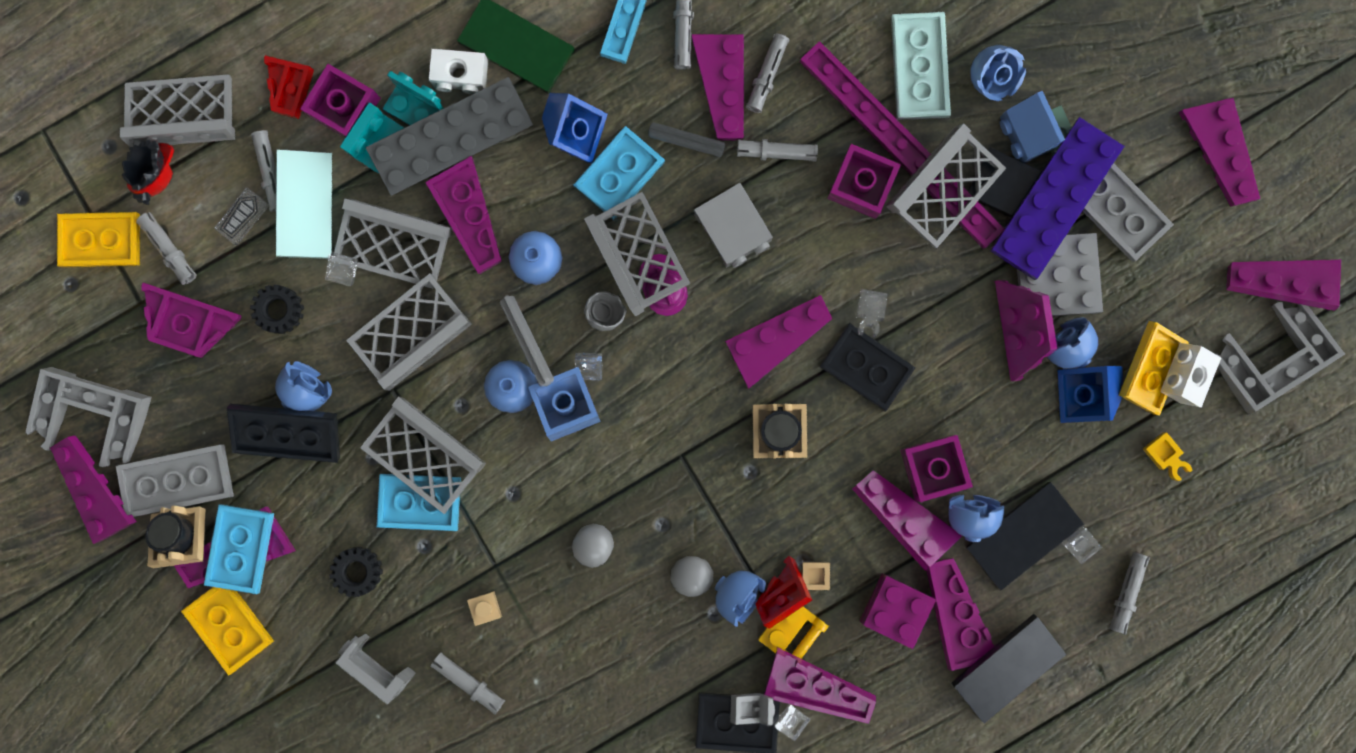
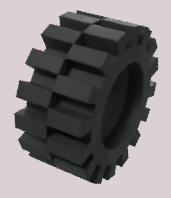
[250,285,304,334]
[330,547,383,597]

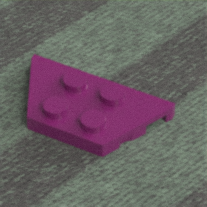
[995,280,1057,382]
[141,282,242,358]

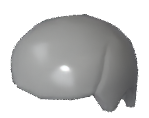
[584,291,626,331]
[572,523,614,568]
[671,556,713,597]

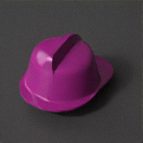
[639,254,688,316]

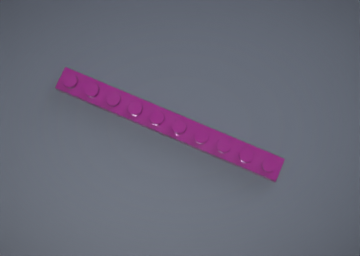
[800,41,1004,249]

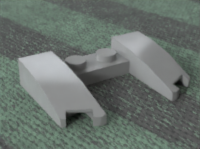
[1215,302,1345,415]
[25,367,152,467]

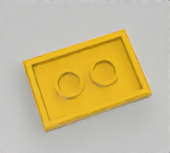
[57,212,140,267]
[1119,321,1189,416]
[181,587,274,676]

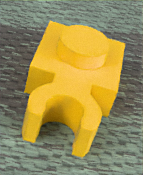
[1143,432,1193,481]

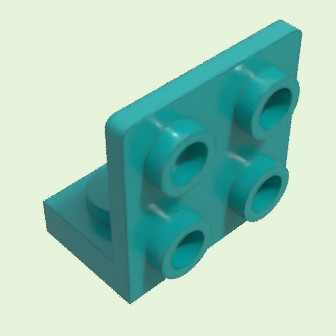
[383,71,444,126]
[340,102,404,174]

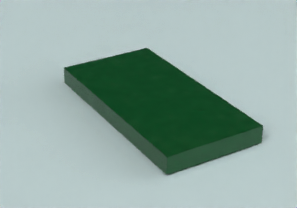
[457,0,575,94]

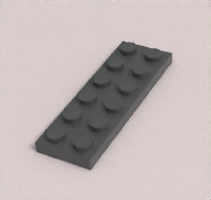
[365,77,533,196]

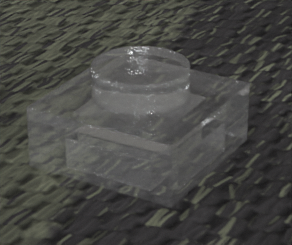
[325,252,358,287]
[575,353,603,380]
[1062,526,1102,565]
[774,703,811,741]

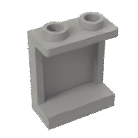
[694,183,773,268]
[336,634,416,705]

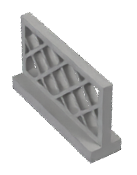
[120,74,235,147]
[886,123,1006,248]
[584,192,691,316]
[332,198,452,289]
[346,273,472,390]
[360,397,486,514]

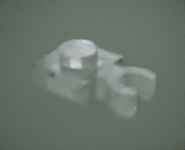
[856,289,888,338]

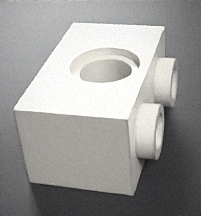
[429,49,488,94]
[1160,343,1221,407]

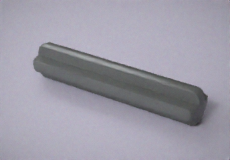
[648,122,725,157]

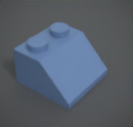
[1000,91,1065,163]
[528,367,601,441]

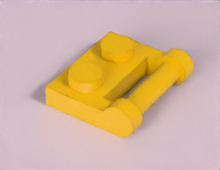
[758,606,829,659]

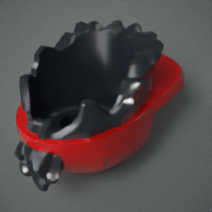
[122,139,174,205]

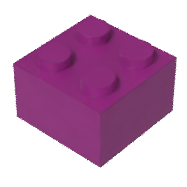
[300,64,381,138]
[827,144,901,219]
[900,435,973,502]
[860,573,936,649]

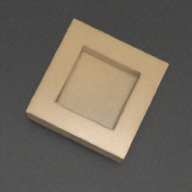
[802,562,830,590]
[467,591,502,626]

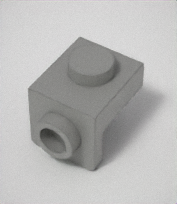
[731,693,775,726]

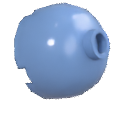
[970,45,1026,101]
[509,231,562,285]
[1047,317,1098,369]
[484,360,537,413]
[275,361,332,411]
[948,495,1004,542]
[715,571,766,627]

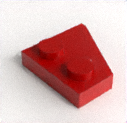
[264,55,314,119]
[755,556,812,629]

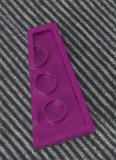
[691,34,744,141]
[1178,98,1261,207]
[425,156,502,275]
[1226,260,1341,311]
[725,295,832,389]
[50,435,137,544]
[852,470,962,571]
[174,506,296,588]
[764,647,876,724]

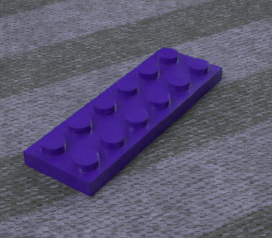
[990,117,1125,280]

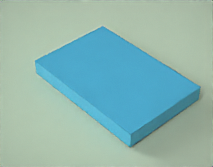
[574,126,665,221]
[377,474,461,531]
[204,504,274,594]

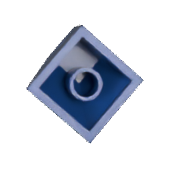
[542,93,608,164]
[1058,366,1123,423]

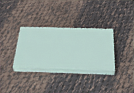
[891,12,951,120]
[276,150,332,259]

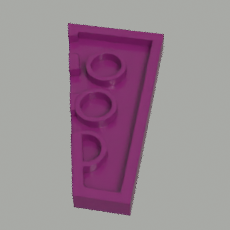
[926,558,994,671]

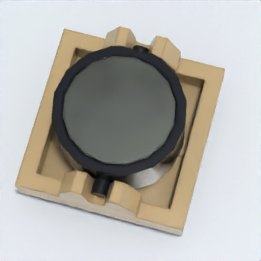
[752,404,807,458]
[145,505,206,568]

